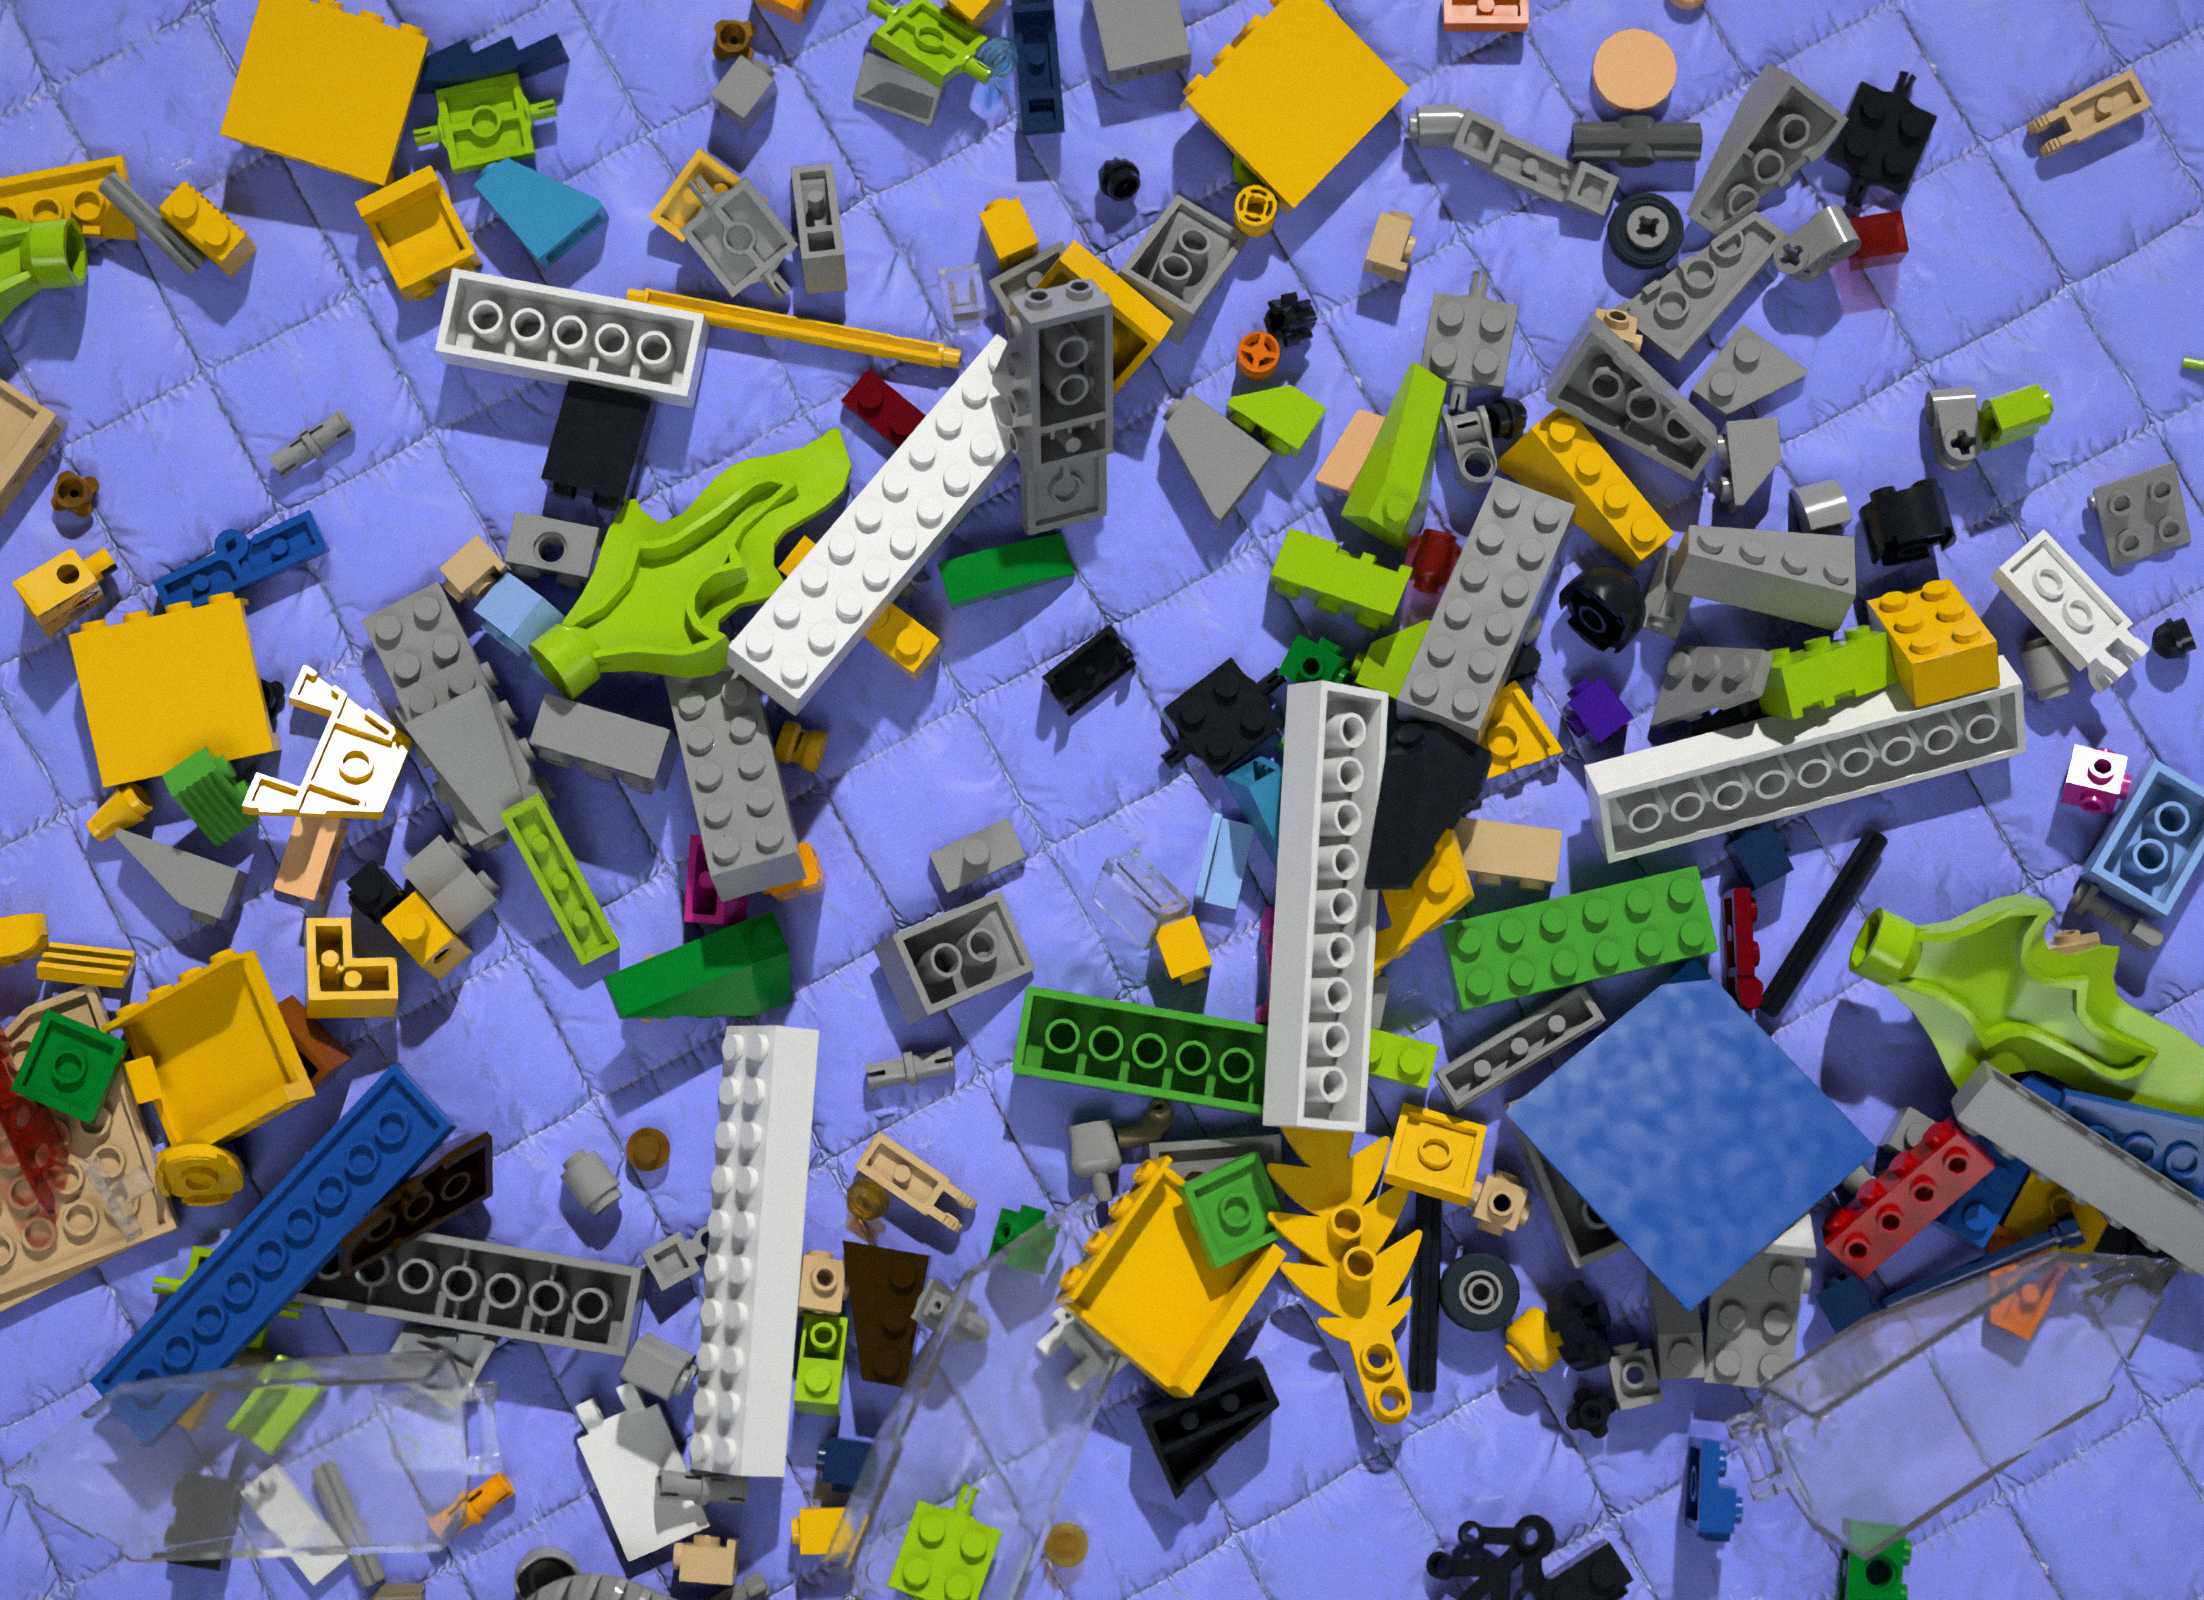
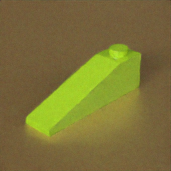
[1340,362,1447,555]

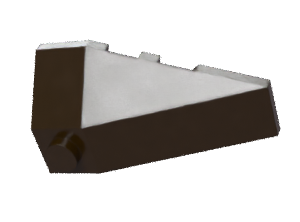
[338,1131,493,1278]

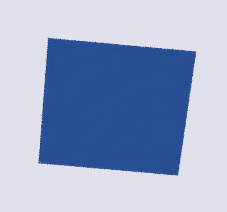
[1504,958,1878,1313]

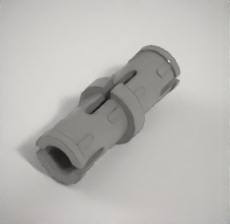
[268,409,356,479]
[865,1046,956,1091]
[655,1470,749,1505]

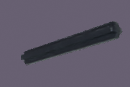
[1758,829,1888,1017]
[1410,1192,1442,1393]

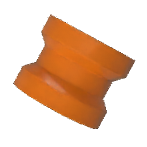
[1237,331,1280,381]

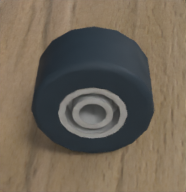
[1439,1252,1520,1332]

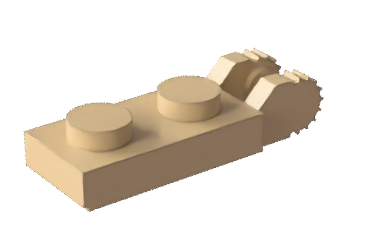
[2027,69,2152,158]
[854,1131,978,1233]

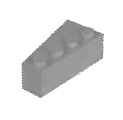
[1546,311,1717,481]
[1671,525,1856,631]

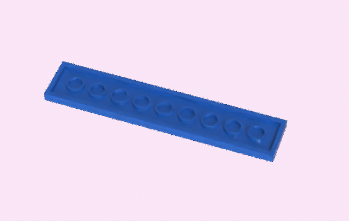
[90,1063,458,1446]

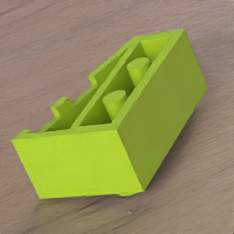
[1268,528,1413,632]
[1758,625,1898,720]

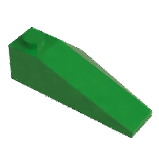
[602,911,790,1019]

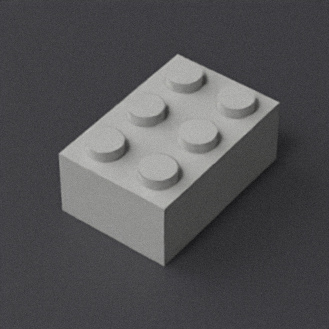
[529,693,680,795]

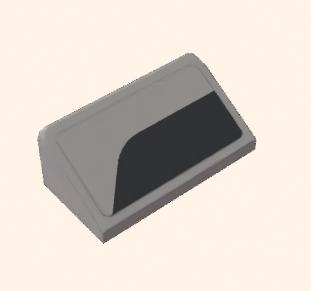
[852,52,946,127]

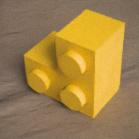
[304,917,398,1019]

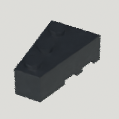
[1136,1355,1280,1500]

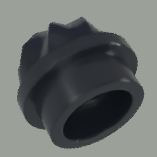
[1098,156,1140,201]
[1486,397,1528,440]
[2152,617,2197,659]

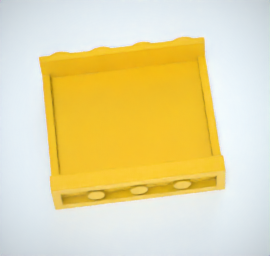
[219,0,434,188]
[1179,0,1410,215]
[68,592,282,788]
[102,948,316,1160]
[1054,1156,1287,1399]

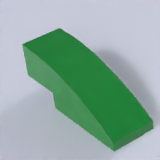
[938,533,1075,610]

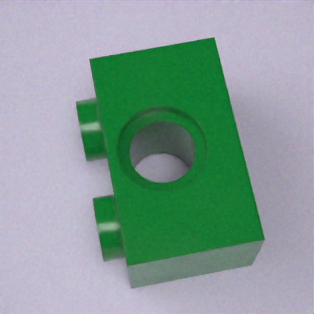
[1838,1522,1911,1600]

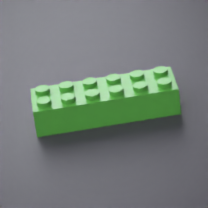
[1438,866,1719,1013]
[1012,986,1268,1117]

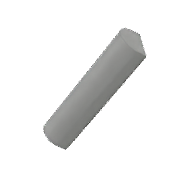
[1433,984,1606,1112]

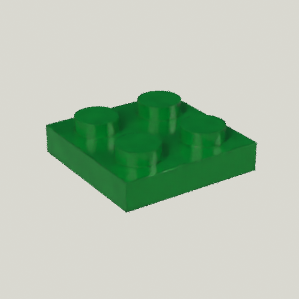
[10,1009,131,1124]

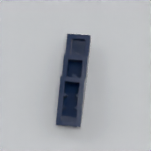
[415,33,570,94]

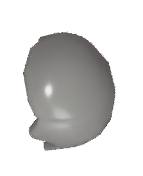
[514,1545,581,1600]

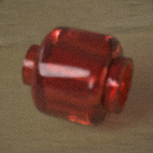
[1403,529,1463,595]

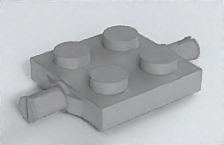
[679,174,799,300]
[1421,270,1518,414]

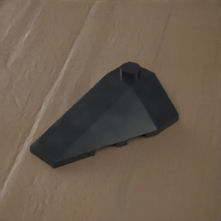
[1364,722,1493,890]

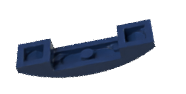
[1012,0,1065,136]

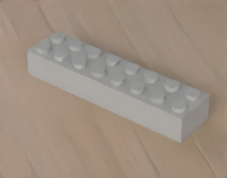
[292,1232,648,1357]

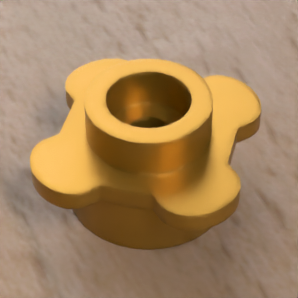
[712,20,756,61]
[51,471,99,517]

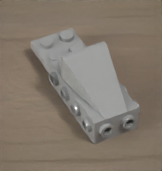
[992,278,1114,536]
[361,581,556,853]
[1701,1204,1816,1392]

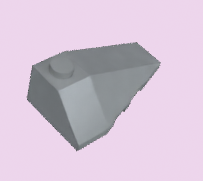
[1686,63,1849,237]

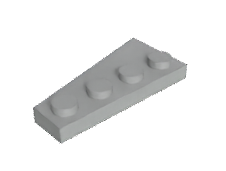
[1614,211,1788,366]

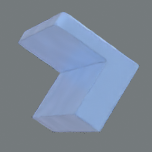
[1194,812,1254,911]

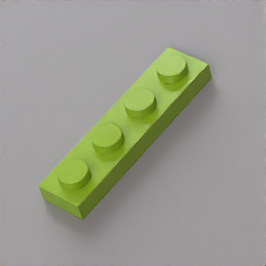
[500,792,621,966]

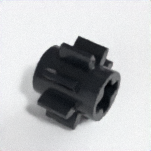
[1263,292,1318,348]

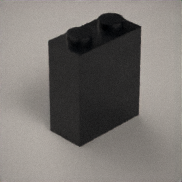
[541,381,656,511]

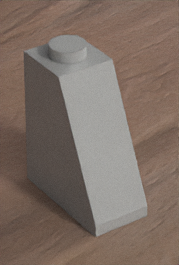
[1162,392,1272,528]

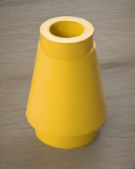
[86,782,154,842]

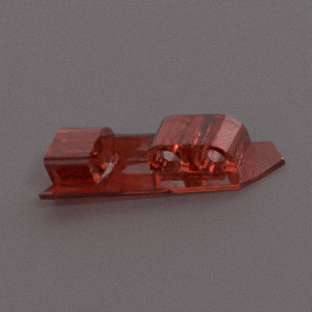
[0,1024,69,1216]

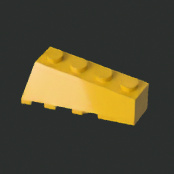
[1497,407,1674,570]

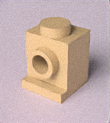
[1362,211,1417,283]
[439,535,513,603]
[673,1535,741,1585]

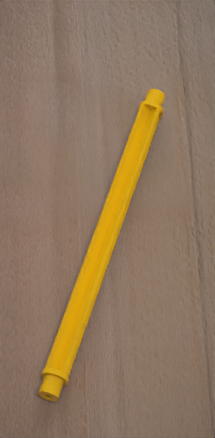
[626,288,962,369]

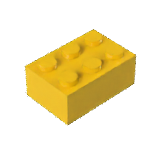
[1032,239,1174,396]
[1867,579,2000,708]

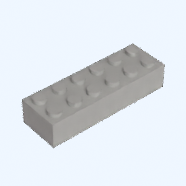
[1396,476,1576,745]
[664,640,807,902]

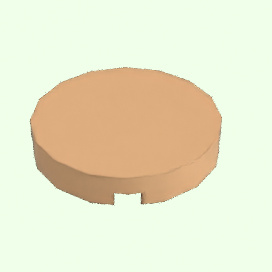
[1592,29,1677,113]

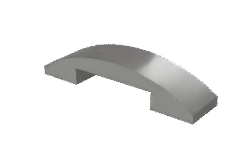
[1450,109,1619,218]

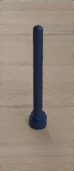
[1879,1210,2086,1313]

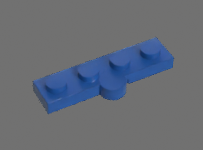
[153,510,330,611]

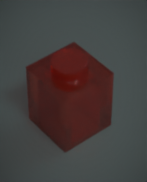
[1848,210,1909,271]

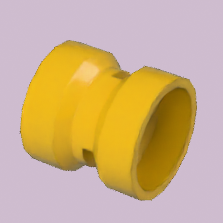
[1233,185,1277,238]
[775,720,829,774]

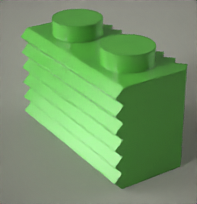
[162,746,260,847]

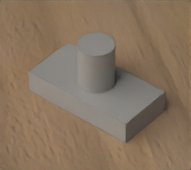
[929,818,1026,894]

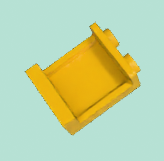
[354,165,482,302]

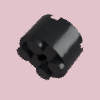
[1858,478,1957,566]

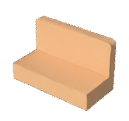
[1315,409,1385,497]
[274,817,350,905]

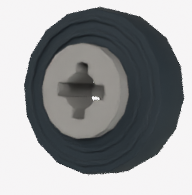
[1607,193,1684,270]

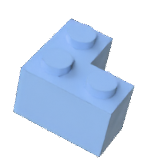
[473,571,565,681]

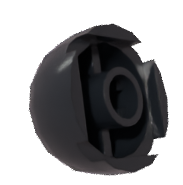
[1559,566,1646,653]

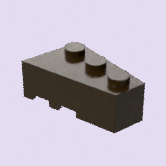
[842,1240,932,1388]

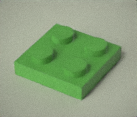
[1176,1151,1283,1268]

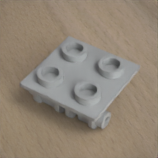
[2087,461,2192,568]

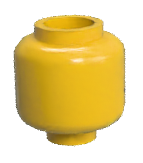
[1504,1307,1564,1373]

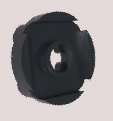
[1547,1280,1611,1372]

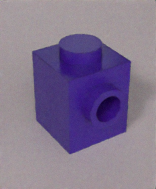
[1563,676,1634,749]

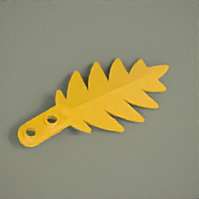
[1266,1127,1422,1425]

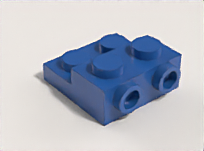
[1685,1436,1743,1542]

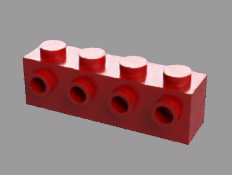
[1821,1114,1995,1280]

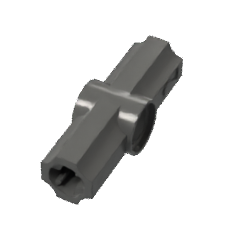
[1570,115,1703,168]

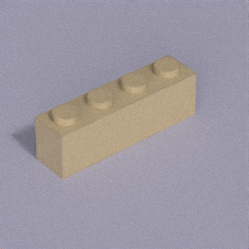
[1454,817,1563,892]

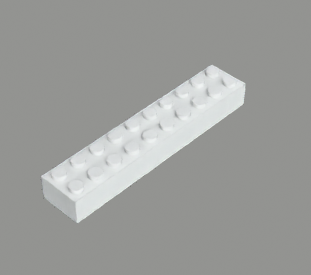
[727,334,1017,716]
[1584,655,2026,863]
[1262,680,1389,1132]
[689,1025,819,1477]

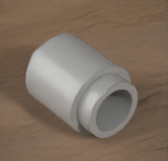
[1408,104,1468,148]
[2020,637,2074,702]
[560,1149,623,1217]

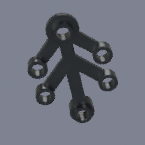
[1426,1515,1556,1600]

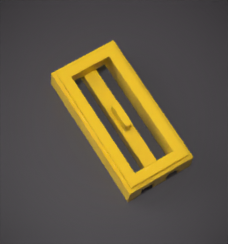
[36,942,136,989]

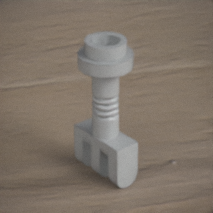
[2068,882,2164,952]

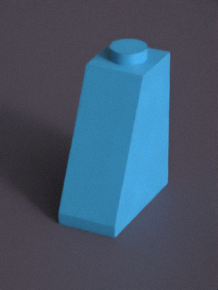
[473,158,609,271]
[1221,755,1283,870]

